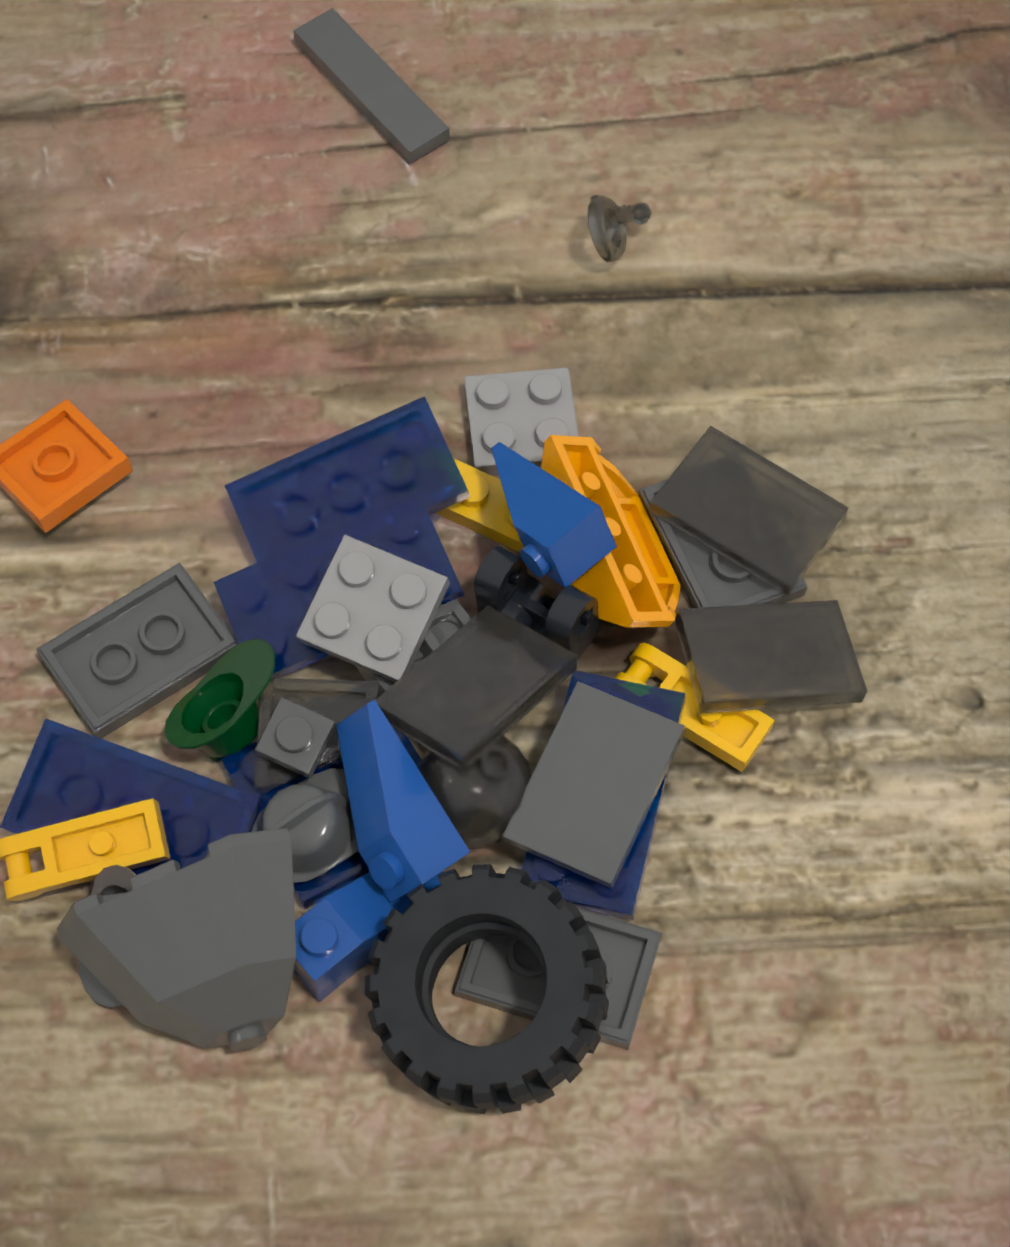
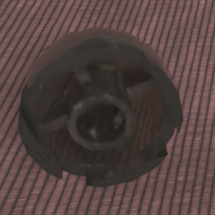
[417,729,532,849]

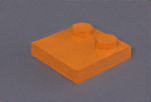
[0,399,133,533]

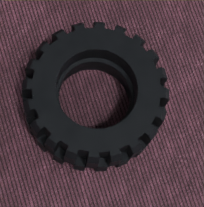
[365,864,609,1114]

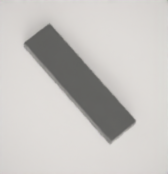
[293,8,450,164]

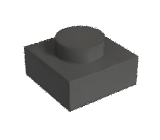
[255,697,336,779]

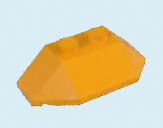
[541,435,681,628]

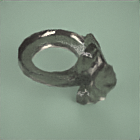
[587,195,652,262]

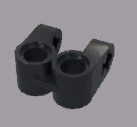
[474,545,601,675]

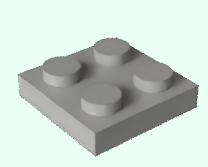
[464,367,579,476]
[296,534,450,686]

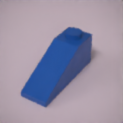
[491,442,617,588]
[336,699,470,903]
[293,871,444,1002]

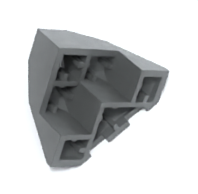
[57,828,296,1051]

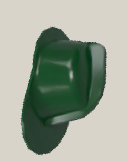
[164,638,276,763]

